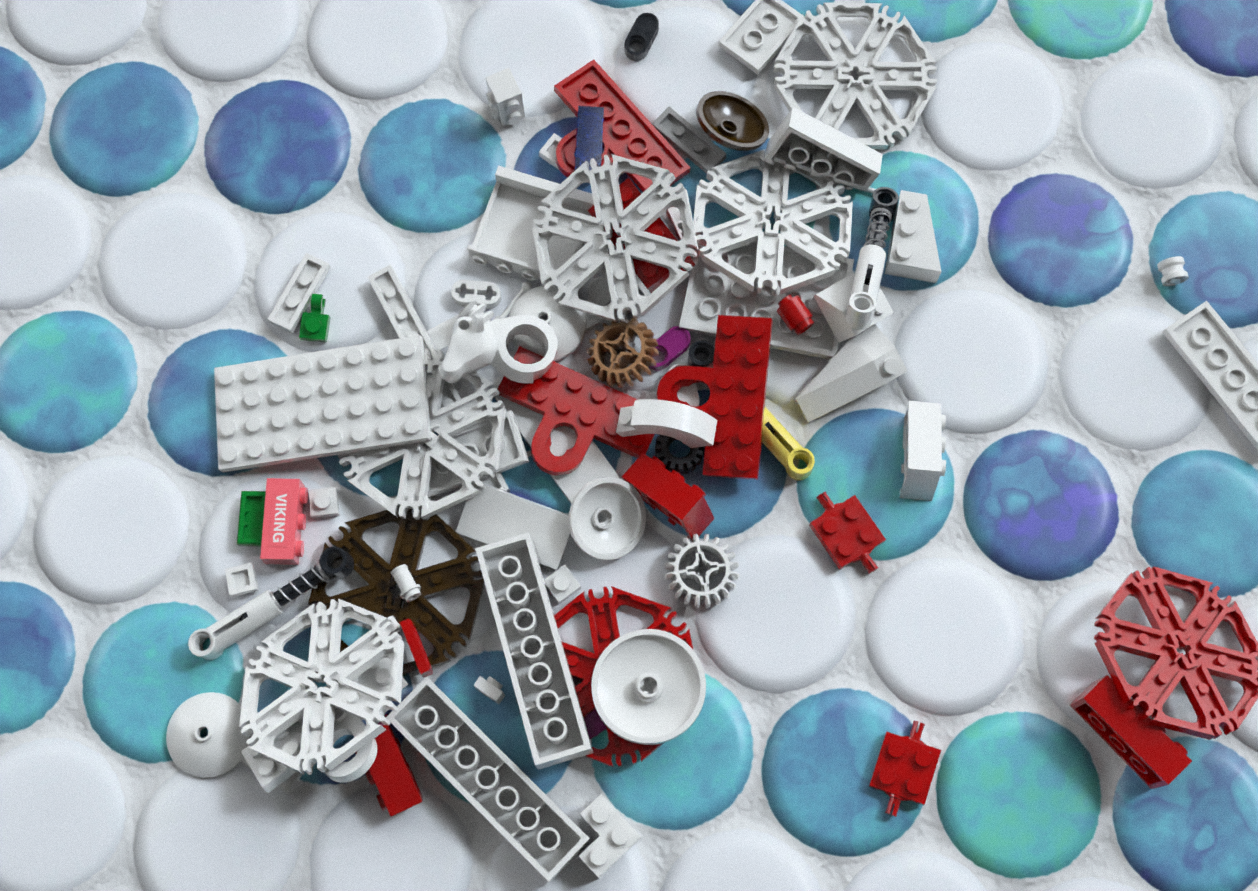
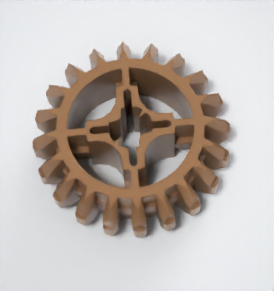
[587,317,659,389]

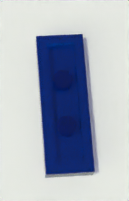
[575,106,604,170]

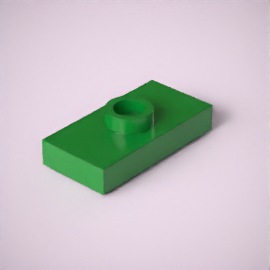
[237,491,266,547]

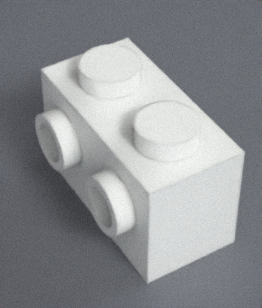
[485,68,525,127]

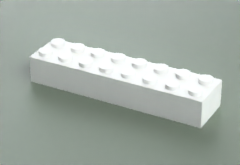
[475,532,593,770]
[386,677,590,882]

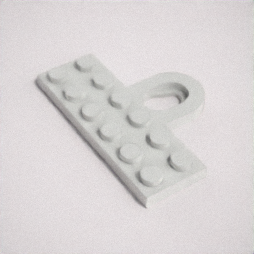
[241,658,408,793]

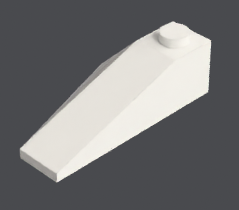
[795,324,908,422]

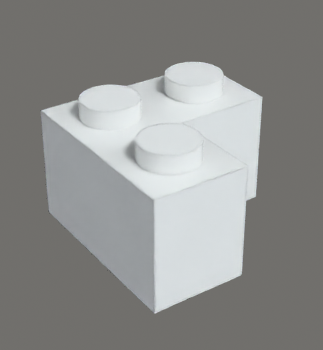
[579,794,641,878]

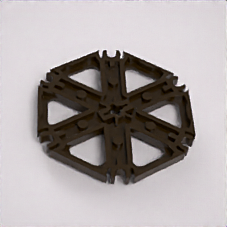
[308,509,485,676]

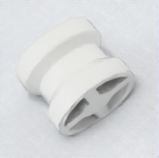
[1157,256,1189,286]

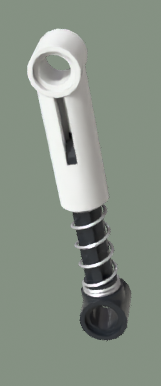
[845,187,899,330]
[188,546,354,660]

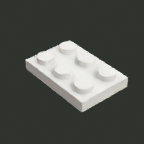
[718,0,805,75]

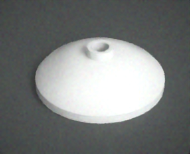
[509,286,587,362]
[569,477,646,560]
[166,692,252,778]

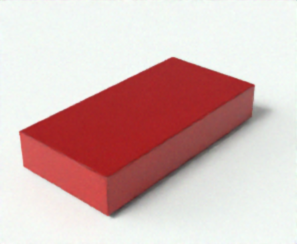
[400,618,433,678]

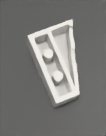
[885,190,941,283]
[900,401,946,501]

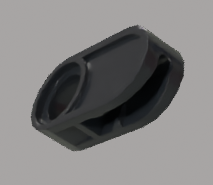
[624,13,659,61]

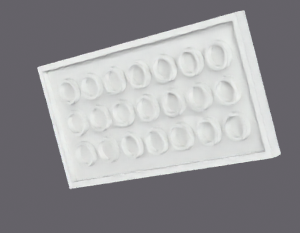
[214,335,431,472]

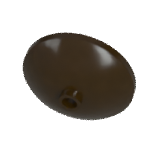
[696,91,769,151]

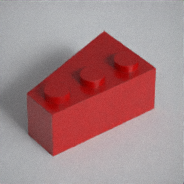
[622,453,715,542]
[355,714,423,817]

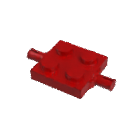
[809,491,886,574]
[869,721,941,817]

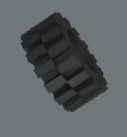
[655,435,704,474]

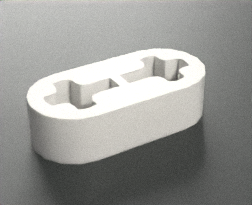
[451,280,502,309]

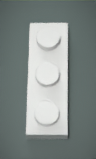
[267,253,331,334]

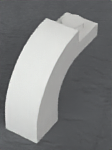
[616,399,717,448]

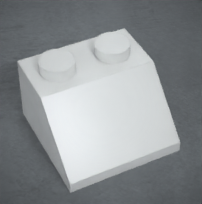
[814,273,894,343]

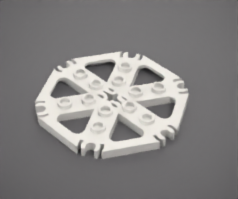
[773,3,937,149]
[693,149,853,295]
[532,154,698,323]
[338,349,506,520]
[239,599,404,775]

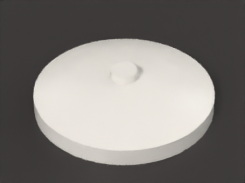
[591,629,706,745]

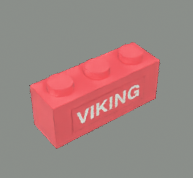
[260,478,308,565]

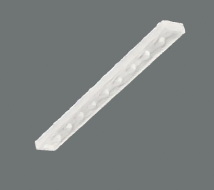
[368,264,510,492]

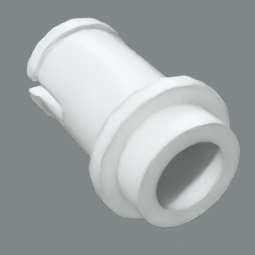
[391,564,421,602]

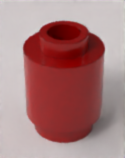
[776,294,815,336]

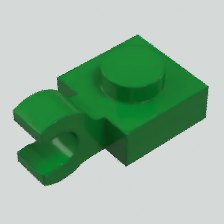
[299,293,331,343]

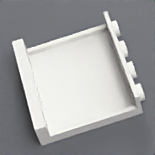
[467,166,594,281]

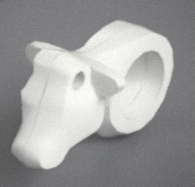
[439,314,558,383]

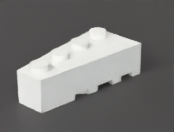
[764,107,883,191]

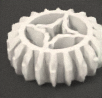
[665,534,739,608]

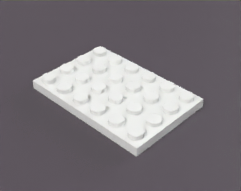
[679,241,854,360]

